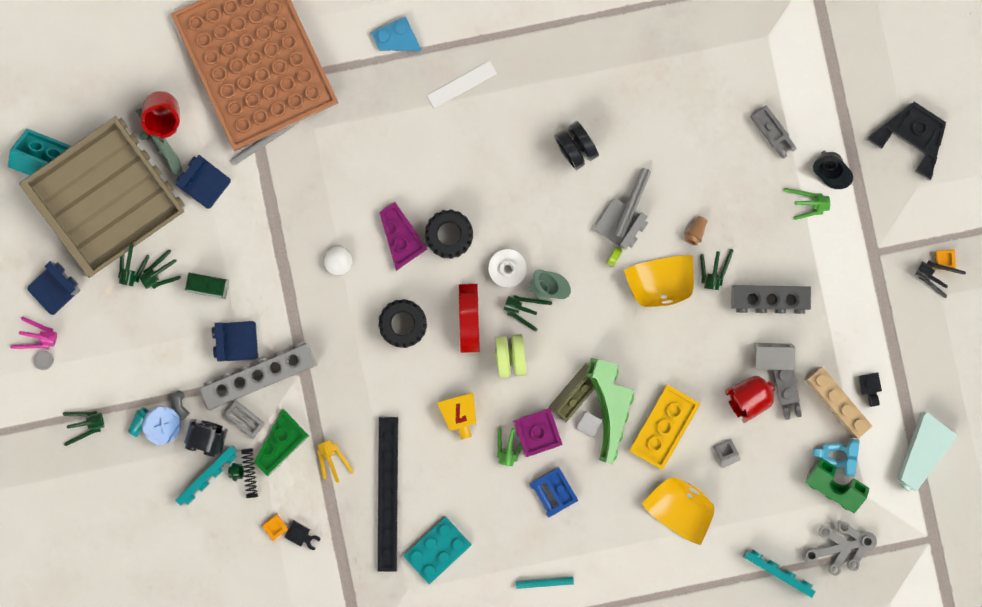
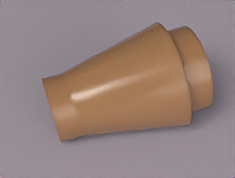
[684,216,708,246]

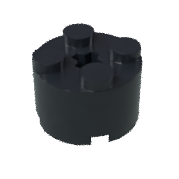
[184,419,228,457]

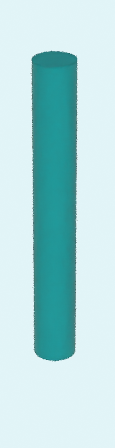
[516,577,574,589]

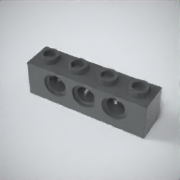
[731,285,811,314]

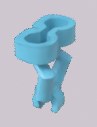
[812,438,860,477]

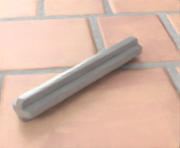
[615,168,651,239]

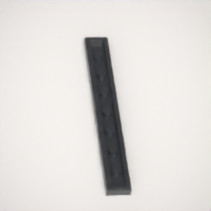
[378,417,398,572]

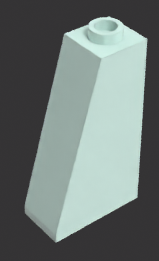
[897,412,958,492]

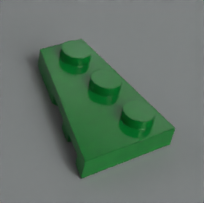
[254,408,309,476]

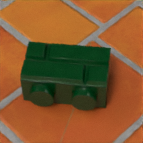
[185,272,229,299]

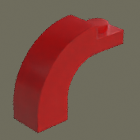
[459,284,480,353]

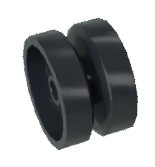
[554,121,599,171]

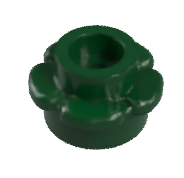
[228,462,244,482]

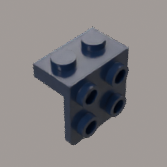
[176,155,231,209]
[27,261,81,315]
[212,321,258,362]

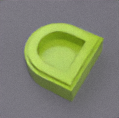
[606,247,622,267]

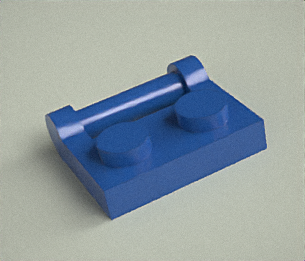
[529,467,578,518]

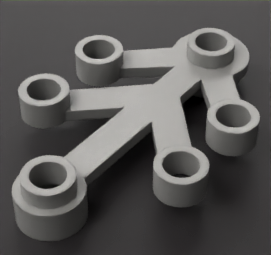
[802,521,877,576]

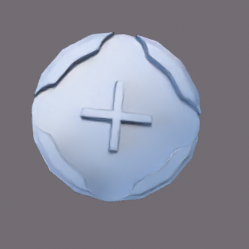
[142,406,181,445]

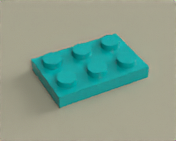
[404,517,472,584]

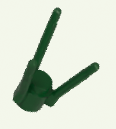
[118,243,150,286]
[700,249,734,290]
[139,250,181,289]
[503,295,552,331]
[63,411,105,446]

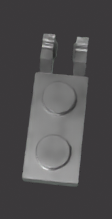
[750,105,797,159]
[773,370,802,420]

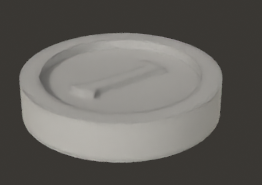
[34,351,54,370]

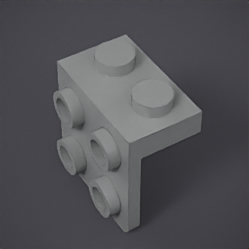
[595,199,648,250]

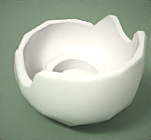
[323,245,353,276]

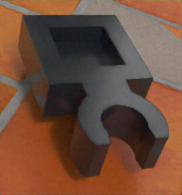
[284,520,321,550]

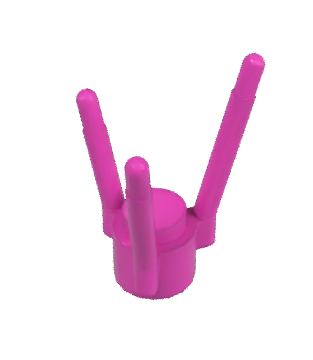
[10,317,57,349]

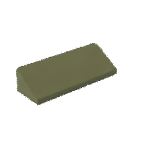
[549,364,595,422]

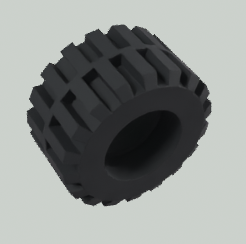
[425,209,473,259]
[378,299,427,348]

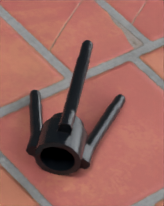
[915,260,966,298]

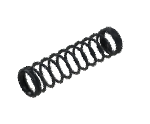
[241,448,259,498]

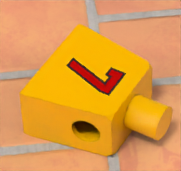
[437,393,476,440]

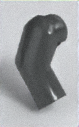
[171,390,190,420]

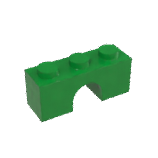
[805,457,870,513]

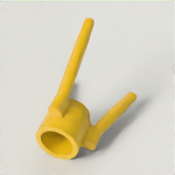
[317,440,354,483]

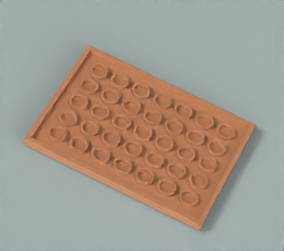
[171,0,339,151]

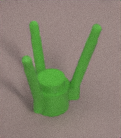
[783,188,830,220]
[497,428,522,466]

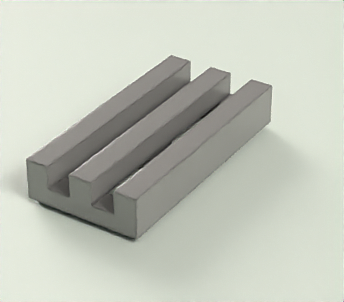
[223,400,266,439]

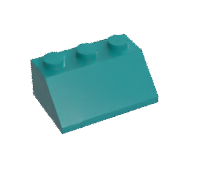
[8,129,71,175]

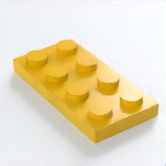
[629,384,701,470]

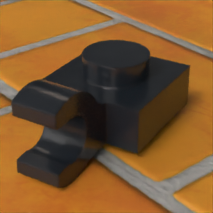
[858,372,882,407]

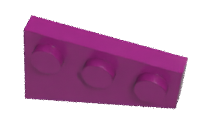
[379,202,428,271]

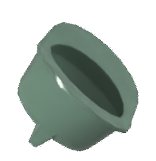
[528,269,571,300]

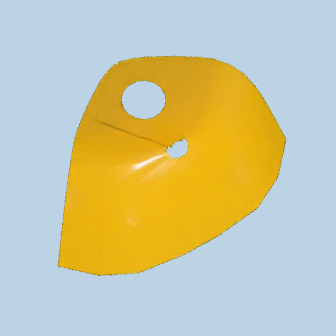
[623,255,694,307]
[642,477,715,545]

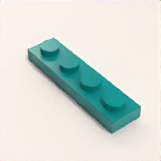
[175,446,238,506]
[743,550,816,598]

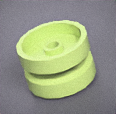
[495,334,526,378]

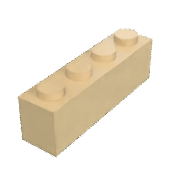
[804,367,873,439]

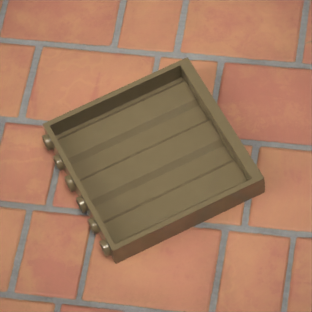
[19,116,185,278]

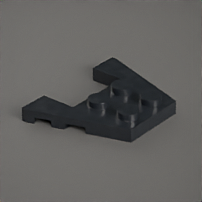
[867,101,946,180]

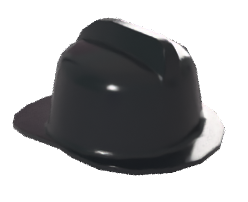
[813,150,853,189]

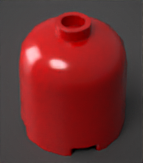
[141,91,180,139]
[725,376,775,423]

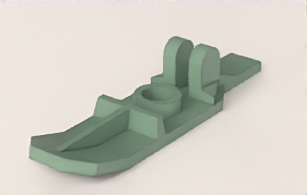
[136,109,182,175]

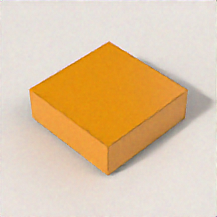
[934,249,956,270]
[262,514,289,541]

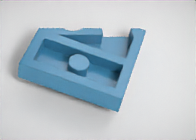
[371,17,421,52]

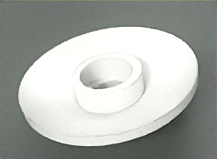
[488,249,527,288]

